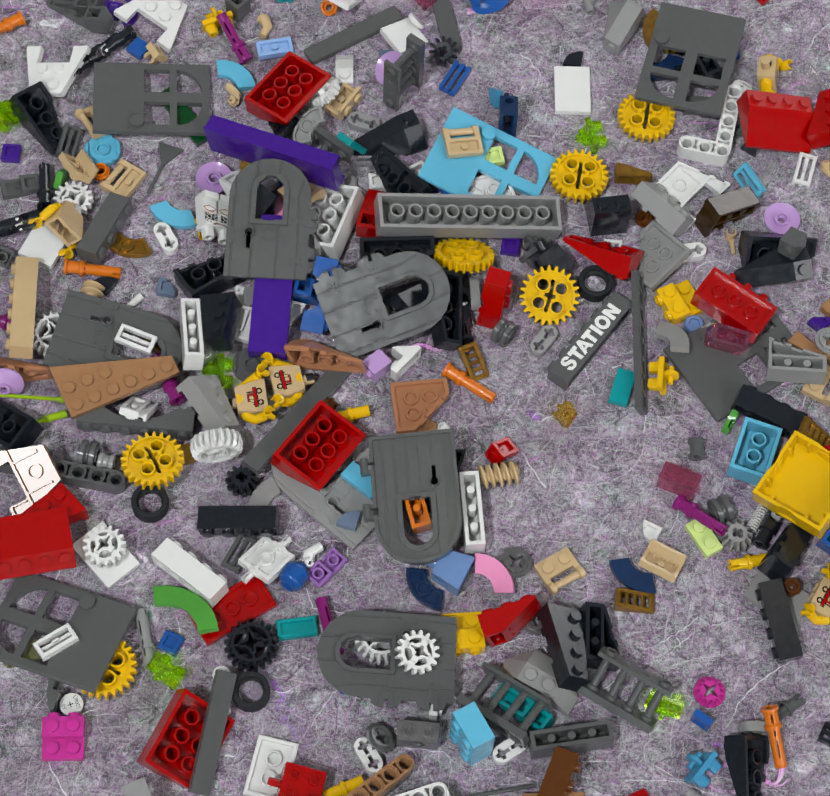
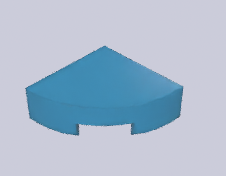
[489,88,503,108]

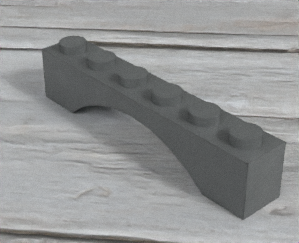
[76,407,197,440]

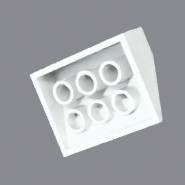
[311,184,365,260]

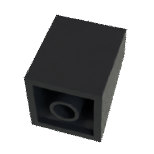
[584,194,632,237]

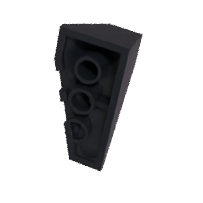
[354,109,428,160]
[738,231,817,266]
[382,280,424,314]

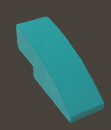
[490,682,555,731]

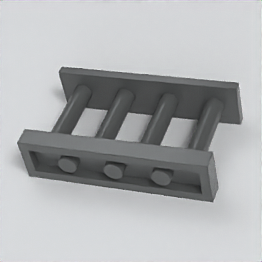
[383,33,425,111]
[286,111,354,164]
[578,646,675,734]
[456,662,553,748]

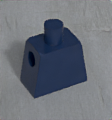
[498,93,518,138]

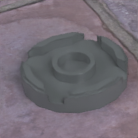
[232,347,270,381]

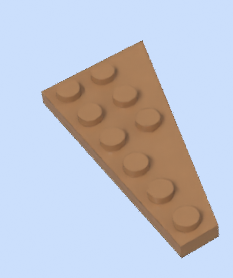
[49,355,180,420]

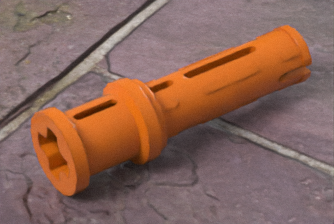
[0,10,26,34]
[63,258,122,279]
[441,362,497,404]
[760,704,788,769]

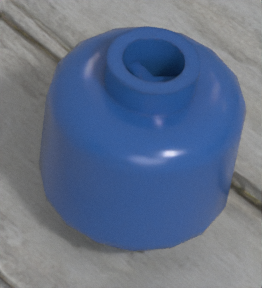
[279,561,309,592]

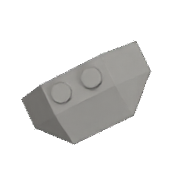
[501,649,578,717]

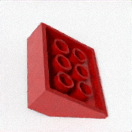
[244,51,331,125]
[736,89,813,154]
[270,399,366,492]
[0,506,77,580]
[136,688,235,790]

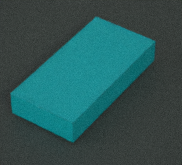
[336,131,368,155]
[608,367,634,408]
[276,615,318,641]

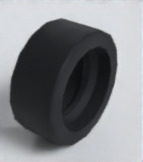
[577,265,613,302]
[131,485,169,523]
[232,671,270,713]

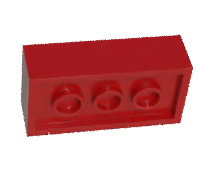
[690,266,777,344]
[267,762,327,796]

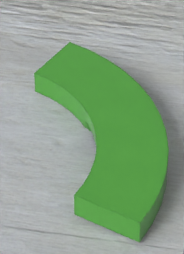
[153,586,219,635]

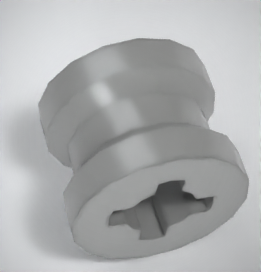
[96,452,117,470]

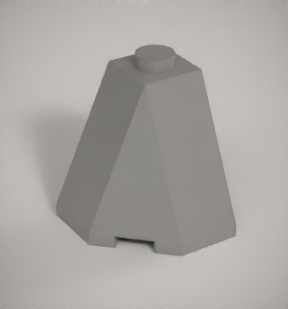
[603,0,644,56]

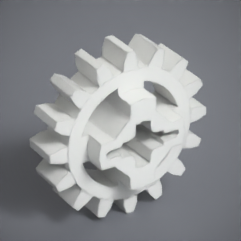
[307,76,341,108]
[53,181,94,215]
[82,525,127,569]
[394,630,440,675]

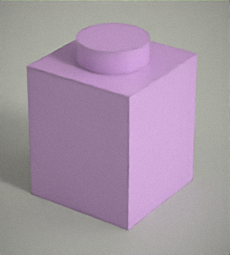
[363,348,392,383]

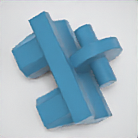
[684,751,722,788]

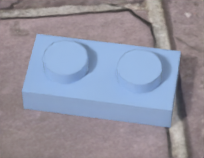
[256,36,294,60]

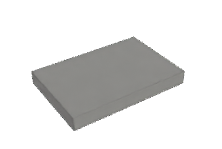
[742,571,809,627]

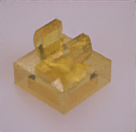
[551,400,577,428]

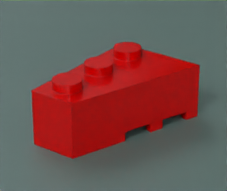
[807,89,830,150]
[476,266,514,329]
[21,482,89,526]

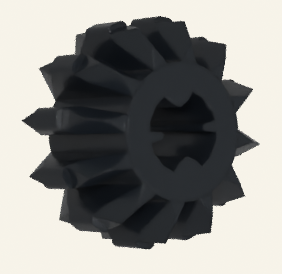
[429,36,459,66]
[225,463,259,498]

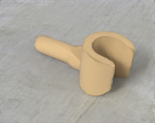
[725,229,737,255]

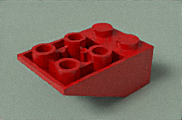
[356,189,391,237]
[477,594,542,647]

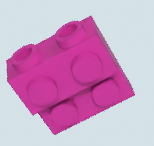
[41,712,86,762]

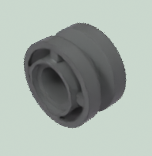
[490,318,517,348]
[77,439,101,466]
[707,494,734,524]

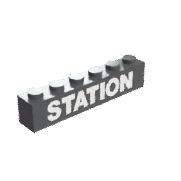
[547,291,632,391]

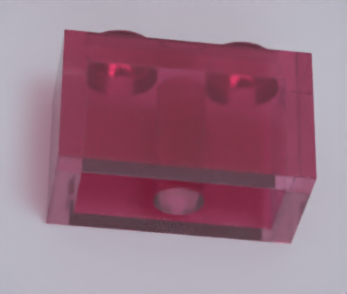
[703,322,750,355]
[656,461,702,501]

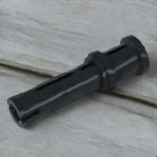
[37,162,53,210]

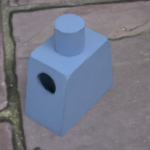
[425,551,475,596]

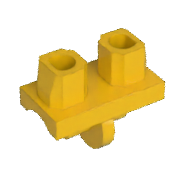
[201,7,234,38]
[647,356,679,395]

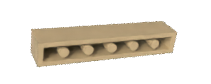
[5,256,39,359]

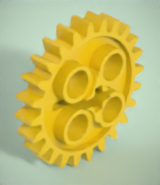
[617,91,675,143]
[549,149,609,204]
[434,238,495,274]
[519,265,580,326]
[120,431,185,491]
[77,641,138,701]

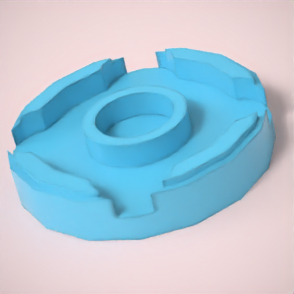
[84,134,121,167]

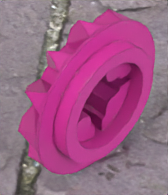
[693,676,726,708]

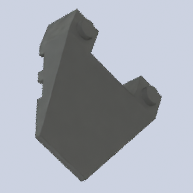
[46,0,115,33]

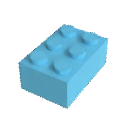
[726,417,783,485]
[449,702,495,766]

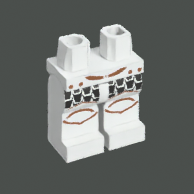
[195,190,229,245]

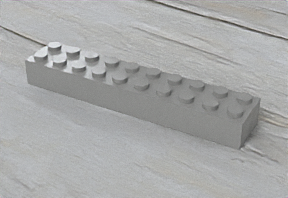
[374,193,562,239]

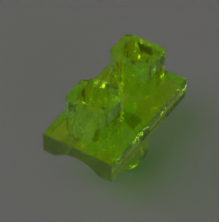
[0,100,20,133]
[575,117,607,154]
[202,353,233,388]
[146,651,186,690]
[644,688,685,721]

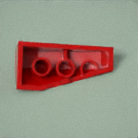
[563,234,645,280]

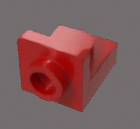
[485,436,520,466]

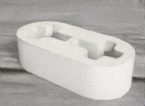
[153,222,179,255]
[683,242,706,263]
[354,737,383,775]
[492,739,528,765]

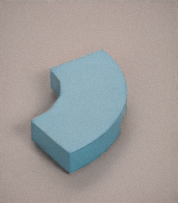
[216,60,255,91]
[149,200,197,230]

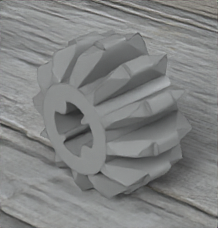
[719,519,753,554]

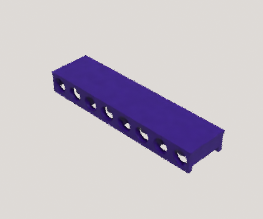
[203,115,345,192]
[248,214,294,360]

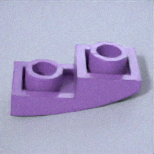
[308,547,348,588]

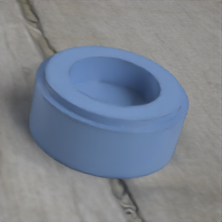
[684,315,703,333]

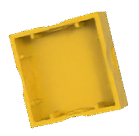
[752,430,830,539]

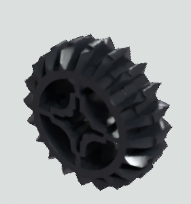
[224,618,279,672]

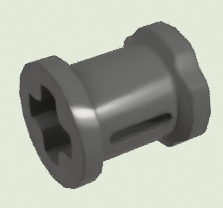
[688,437,705,461]

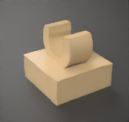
[144,42,168,64]

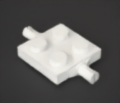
[238,535,295,585]

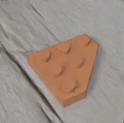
[390,378,449,434]

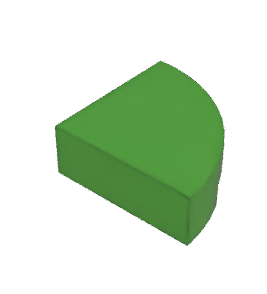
[53,168,69,190]
[721,409,739,435]

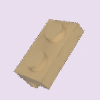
[324,82,363,121]
[58,150,99,184]
[638,539,687,583]

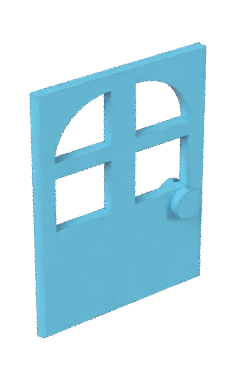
[418,107,556,196]

